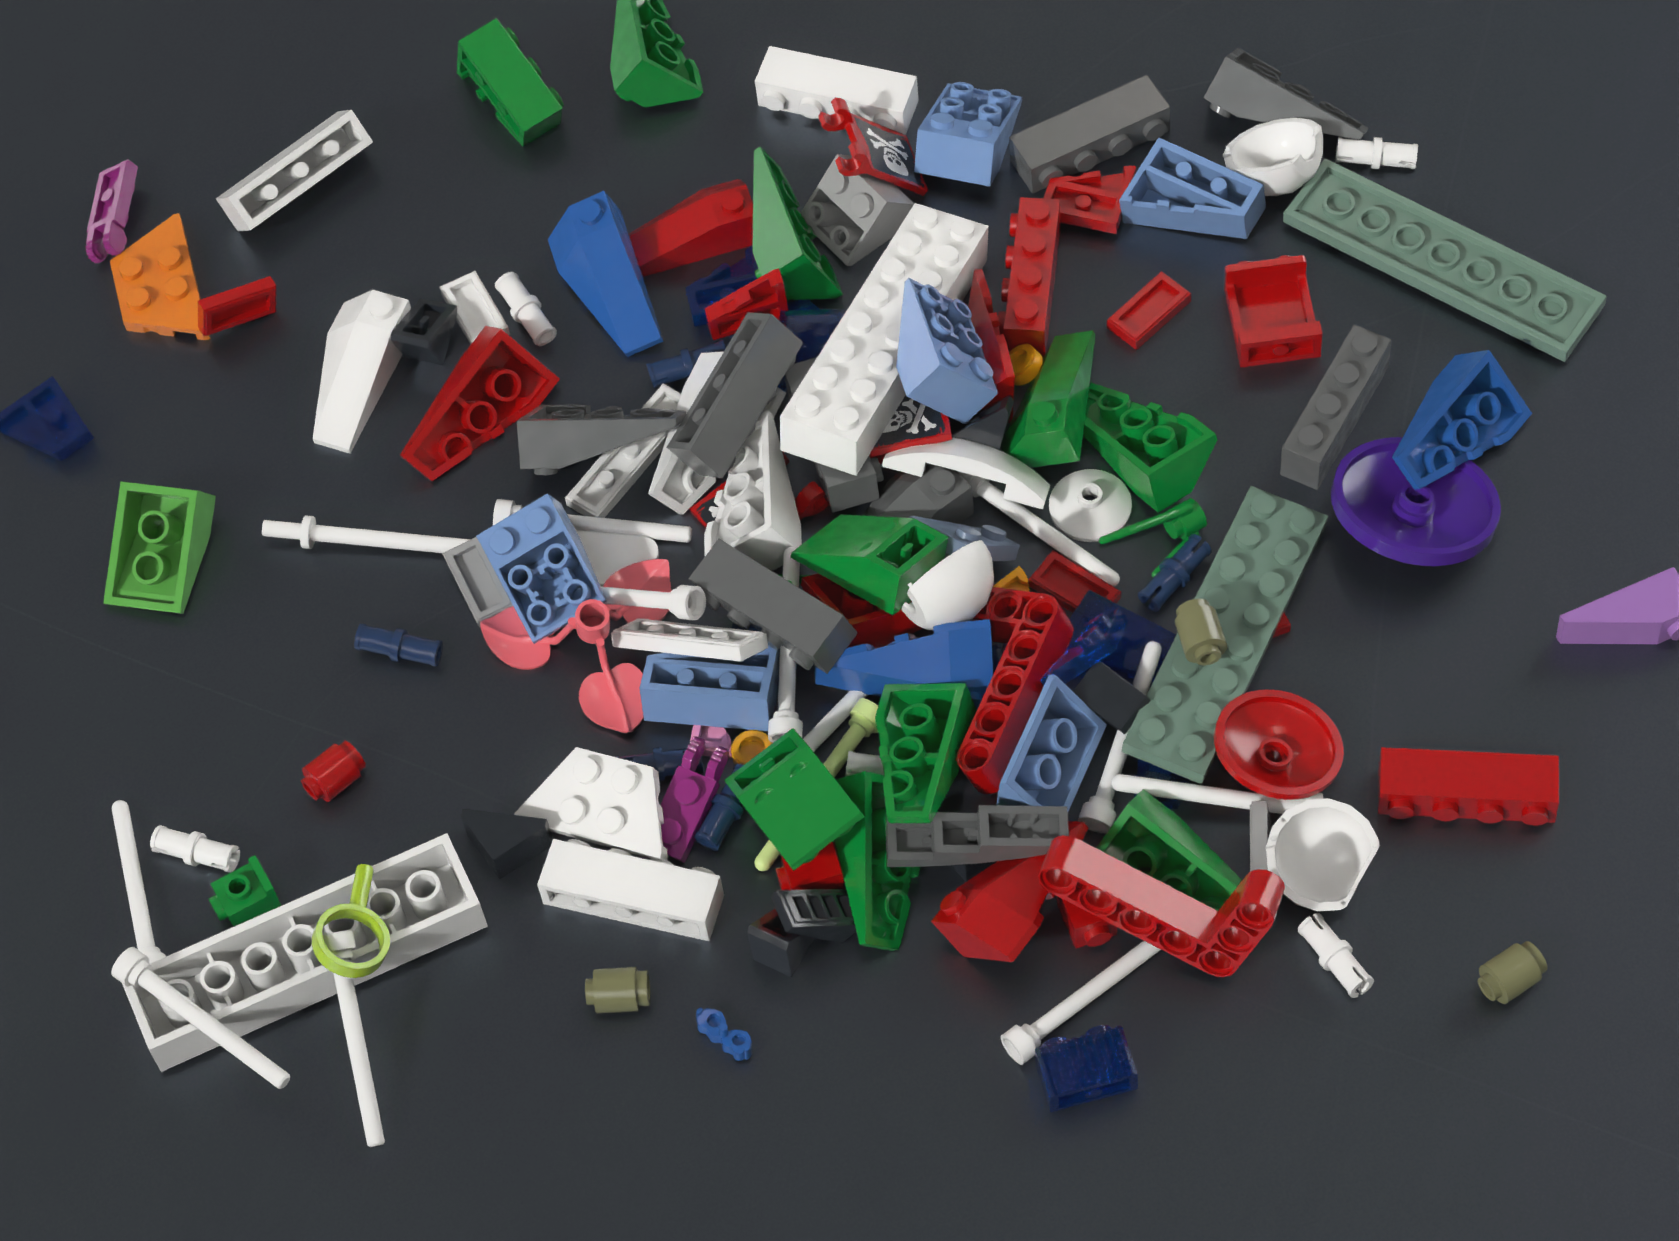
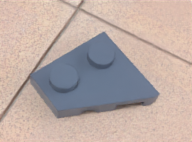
[909,516,1020,561]

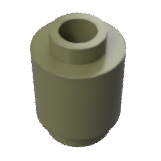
[1175,598,1227,666]
[1478,941,1548,1004]
[585,966,651,1014]

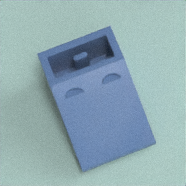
[914,82,1022,186]
[896,278,998,424]
[476,493,607,644]

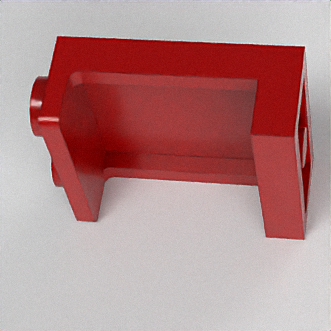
[1224,255,1322,368]

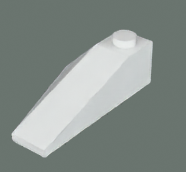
[313,290,411,454]
[648,352,786,514]
[704,410,802,571]

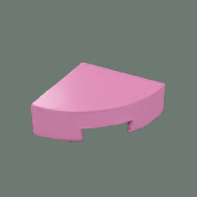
[690,725,732,758]

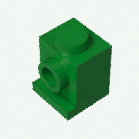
[208,855,282,927]

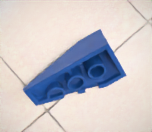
[548,191,664,357]
[1392,350,1532,490]
[814,619,993,710]

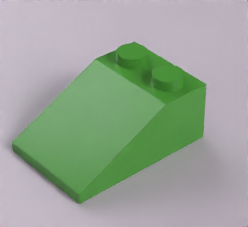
[103,481,216,614]

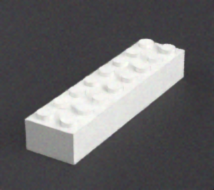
[780,203,989,476]
[122,833,488,1072]

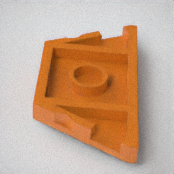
[110,213,210,340]

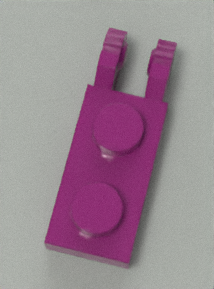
[85,159,138,263]
[660,736,730,863]

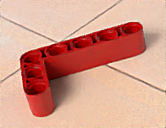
[956,587,1074,794]
[1038,835,1285,977]

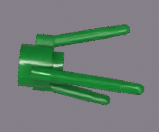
[1099,498,1207,577]

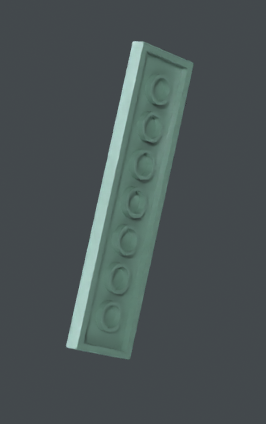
[1283,158,1607,362]
[1121,486,1328,785]

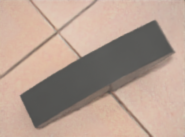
[886,805,1069,867]

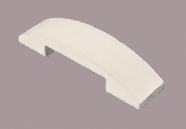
[882,438,1050,509]

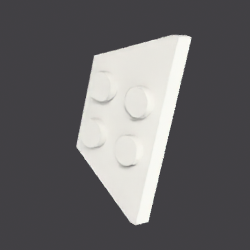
[514,747,668,860]

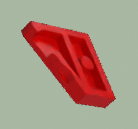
[1043,165,1136,234]
[705,268,790,340]

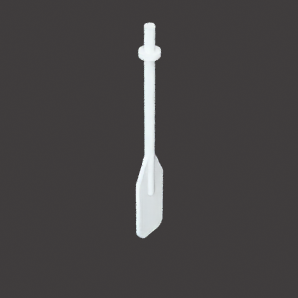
[262,515,659,587]

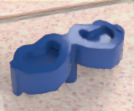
[696,1007,752,1061]

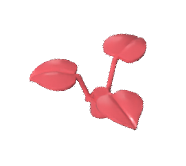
[480,559,672,733]

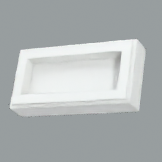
[440,271,510,344]

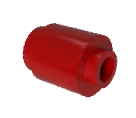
[301,740,366,802]

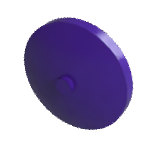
[1331,437,1501,566]

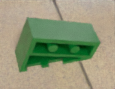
[456,18,564,147]

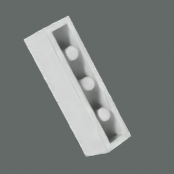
[755,46,919,135]
[216,110,373,231]
[537,839,724,941]

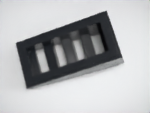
[771,889,856,943]

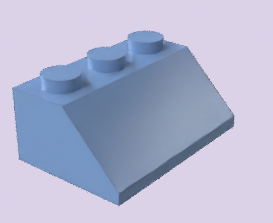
[996,675,1107,812]

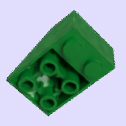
[790,515,949,615]
[724,728,864,871]

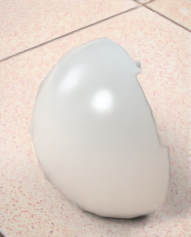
[1223,118,1323,196]
[901,540,994,630]
[1266,798,1380,912]

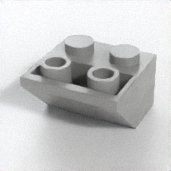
[801,154,914,266]

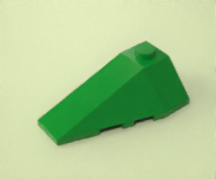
[610,0,703,108]
[752,147,843,300]
[1002,330,1096,468]
[1083,382,1217,513]
[875,683,977,823]
[1096,789,1242,911]

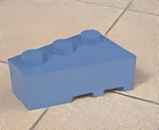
[1119,137,1266,239]
[639,645,780,731]

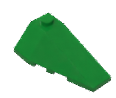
[835,771,920,951]

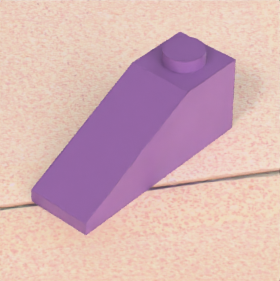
[1556,567,1679,645]

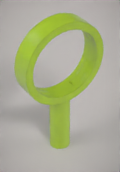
[312,864,390,978]

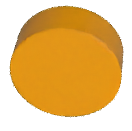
[1009,344,1043,386]
[731,730,772,765]

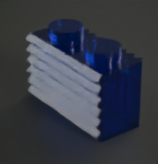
[1035,1025,1138,1112]

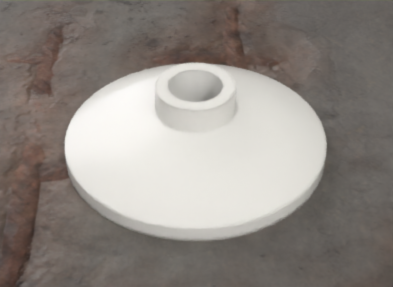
[1049,469,1132,542]

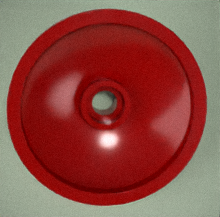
[1214,689,1344,800]

